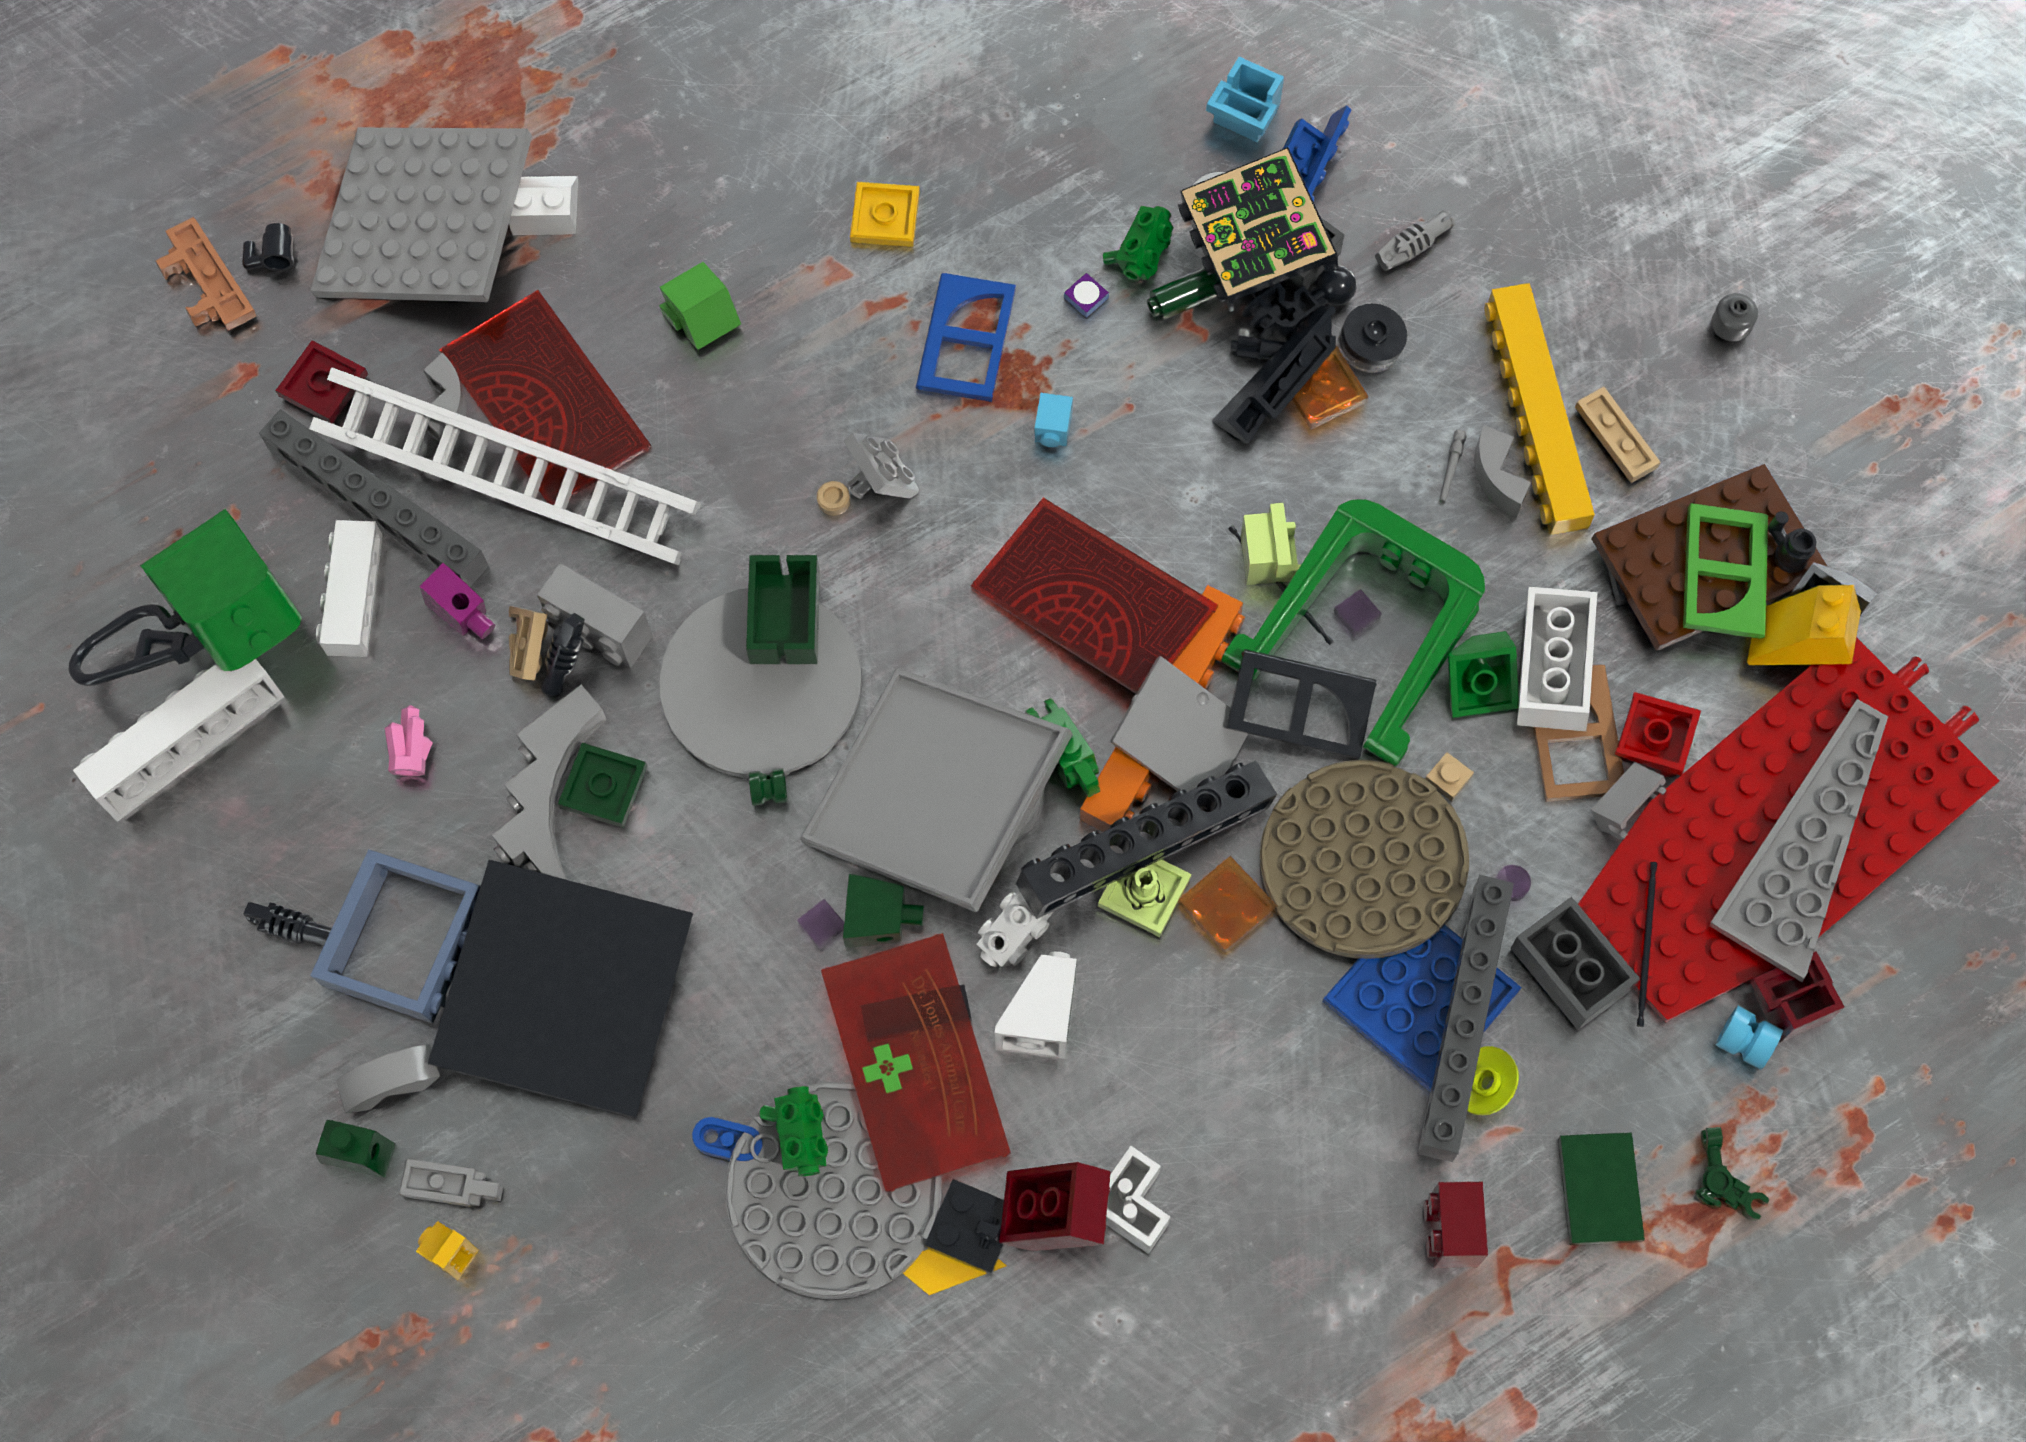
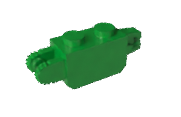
[1025,698,1100,798]

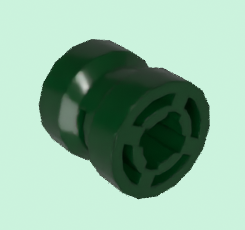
[749,768,787,806]

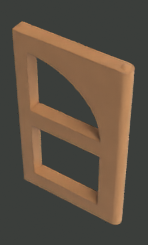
[1533,665,1624,802]

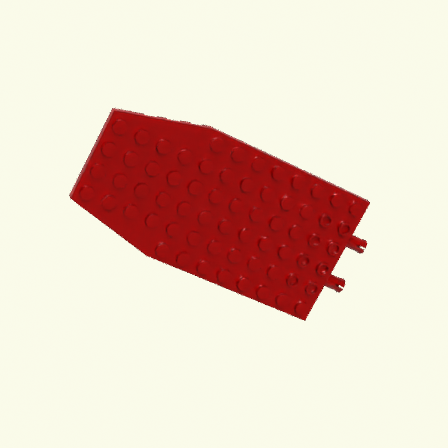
[1578,637,2000,1023]

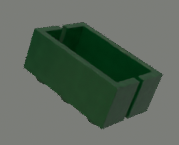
[746,555,820,664]

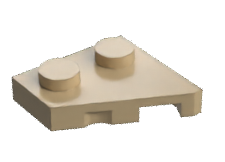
[509,606,548,681]

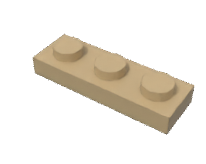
[1575,387,1661,483]

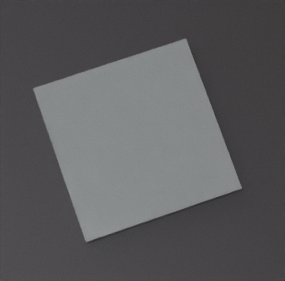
[800,668,1073,912]

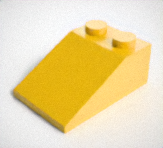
[1747,585,1861,665]

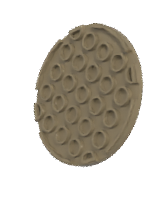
[1260,760,1469,959]

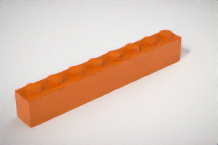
[1080,585,1245,832]

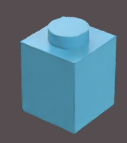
[1034,393,1073,447]

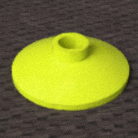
[1467,1046,1519,1116]

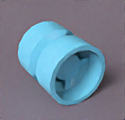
[1715,1005,1783,1070]

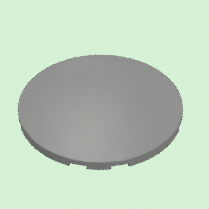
[659,588,862,779]
[725,1082,942,1299]

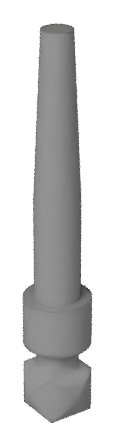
[1440,430,1467,502]

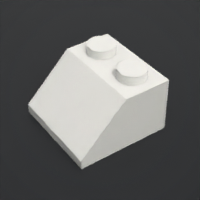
[509,176,578,235]

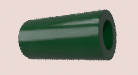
[1147,268,1217,321]

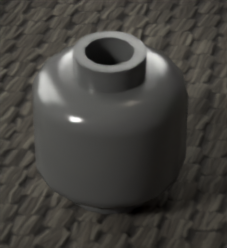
[1712,293,1758,342]

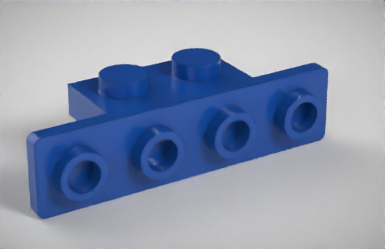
[1283,105,1352,201]

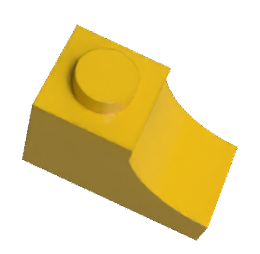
[416,1221,479,1281]

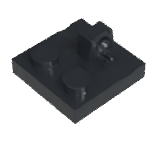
[924,1179,1005,1276]

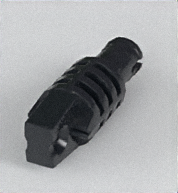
[541,613,585,696]
[243,902,332,947]

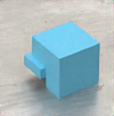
[1206,57,1284,143]

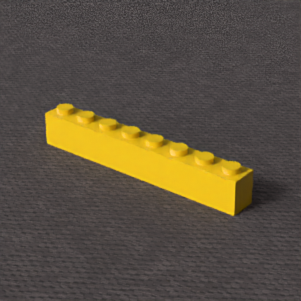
[1484,283,1595,535]

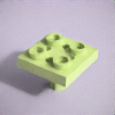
[1098,860,1192,937]

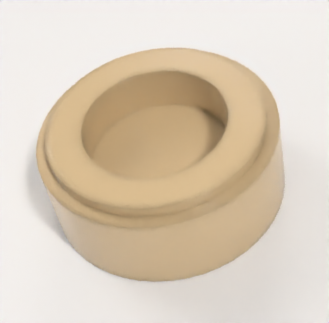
[817,481,850,516]

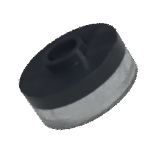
[1338,303,1407,373]

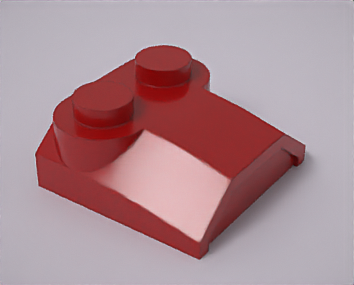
[1615,692,1702,777]

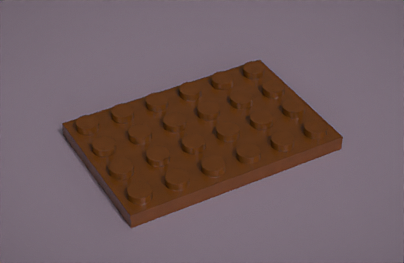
[1591,464,1828,651]

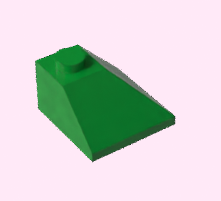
[1448,631,1519,718]

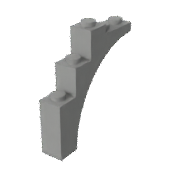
[492,685,607,880]

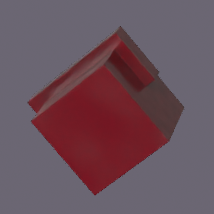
[1750,951,1845,1043]

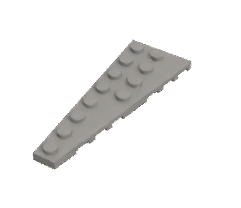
[1710,699,1888,982]

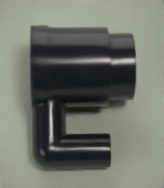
[242,223,294,271]
[1768,511,1817,573]

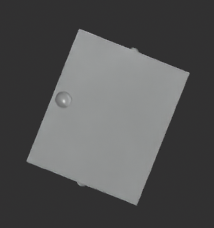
[1110,656,1249,810]

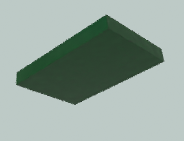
[1558,1132,1645,1245]

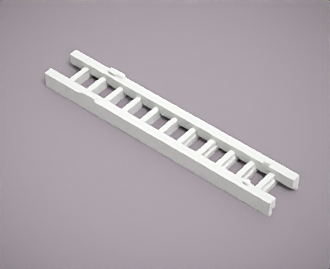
[309,367,702,565]

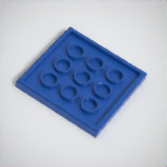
[1322,925,1522,1092]

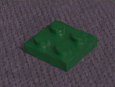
[558,743,648,828]

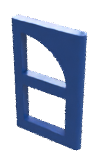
[916,273,1016,402]

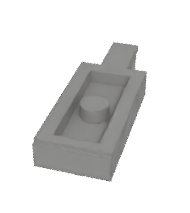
[398,1159,504,1207]

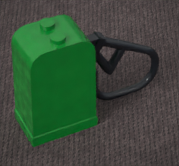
[68,509,302,686]

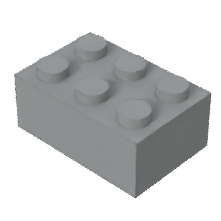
[537,563,653,668]

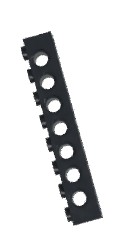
[1016,760,1277,919]

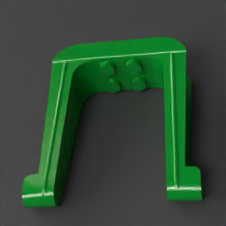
[1221,499,1485,767]

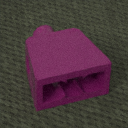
[420,563,495,639]

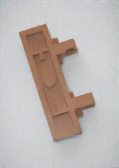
[156,217,256,331]

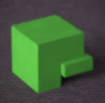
[659,262,741,350]

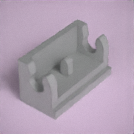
[1591,762,1666,840]

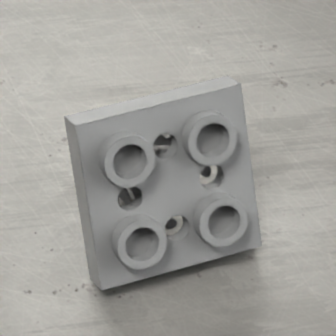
[844,433,920,499]

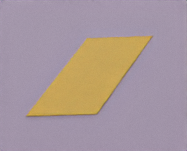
[903,1249,1007,1295]

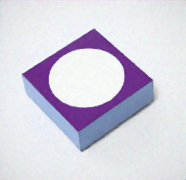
[1064,273,1109,318]

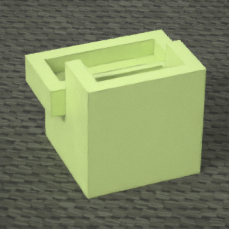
[1240,503,1301,585]

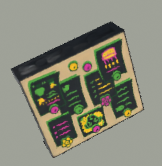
[1178,147,1338,312]

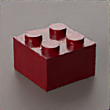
[1424,1181,1488,1268]

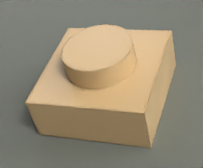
[1425,752,1474,802]

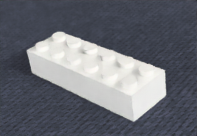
[73,659,284,822]

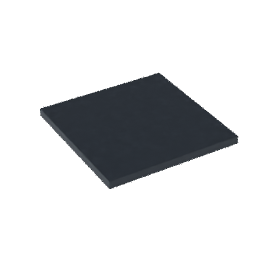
[428,860,693,1118]

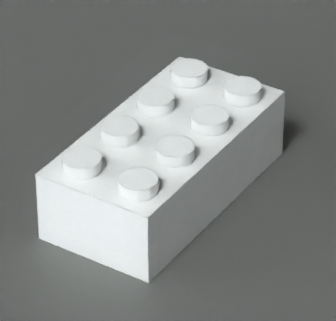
[1517,587,1597,731]

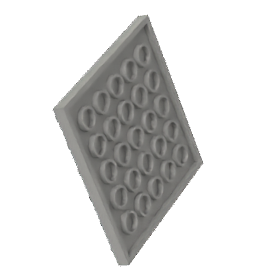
[310,127,532,302]

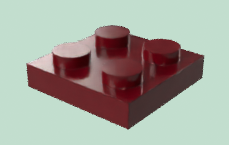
[275,340,368,424]

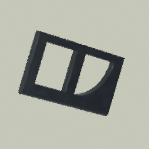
[1226,649,1377,759]

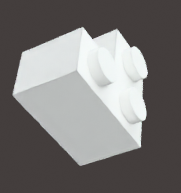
[1106,1146,1170,1254]

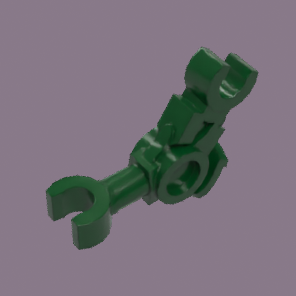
[1695,1127,1770,1221]

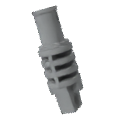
[1375,209,1455,271]

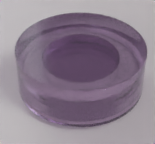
[1496,865,1531,901]

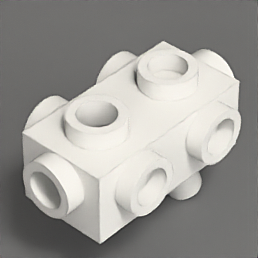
[977,891,1053,967]

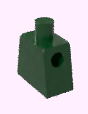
[843,874,924,948]
[316,1120,396,1178]

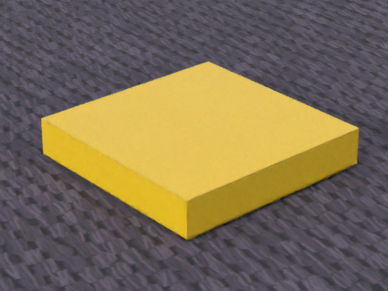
[850,182,920,247]

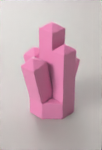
[384,705,433,776]

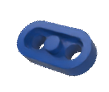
[692,1117,763,1161]

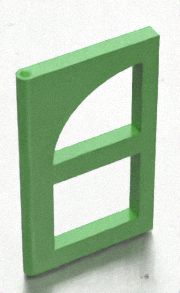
[1683,503,1768,639]

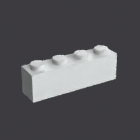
[316,520,383,657]

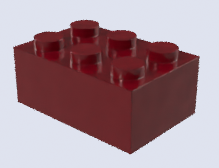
[999,1162,1111,1251]

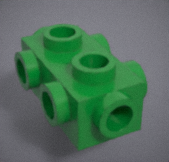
[1103,206,1174,281]
[760,1086,828,1177]

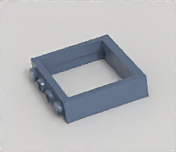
[310,849,481,1023]

